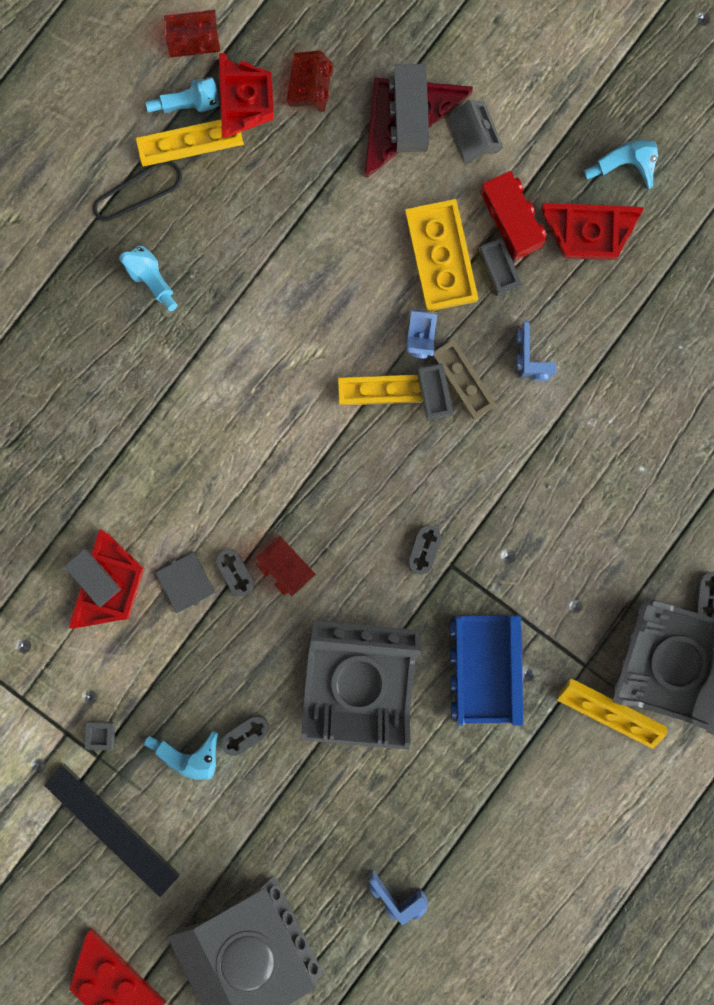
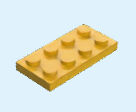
[405,199,478,311]

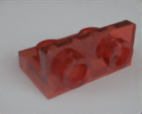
[164,10,220,57]
[286,50,333,112]
[255,536,316,596]

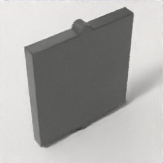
[155,552,216,613]

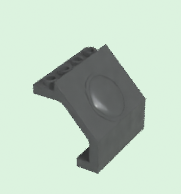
[613,598,714,735]
[301,620,421,750]
[167,876,324,1005]

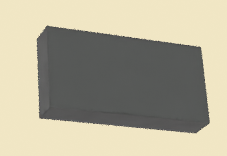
[478,237,522,296]
[417,363,453,421]
[64,549,121,607]

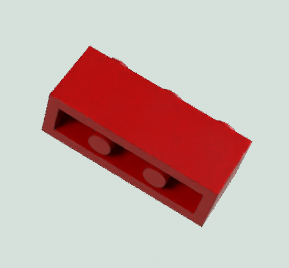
[480,171,546,261]

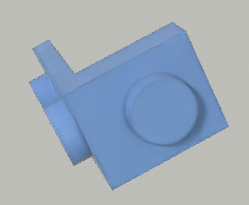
[407,309,438,358]
[516,321,556,382]
[368,871,429,926]

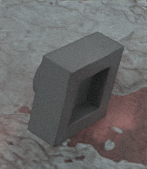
[85,721,115,751]

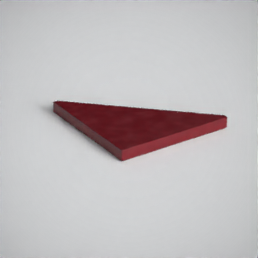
[365,77,473,177]

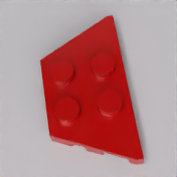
[219,53,274,138]
[541,203,644,260]
[68,529,145,629]
[69,928,166,1005]

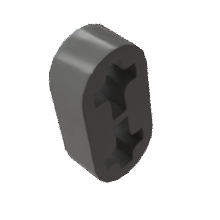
[409,525,441,574]
[217,549,255,596]
[694,572,714,618]
[222,715,269,756]

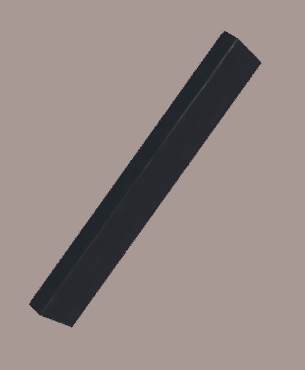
[44,764,180,897]

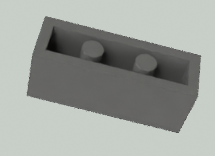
[389,64,429,153]

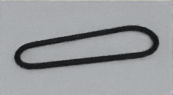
[93,161,182,221]

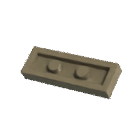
[432,339,497,421]

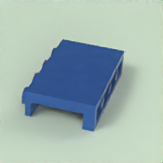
[449,615,524,726]

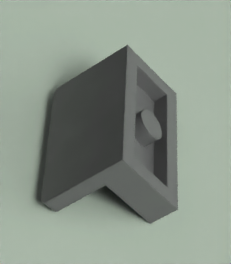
[448,100,504,163]

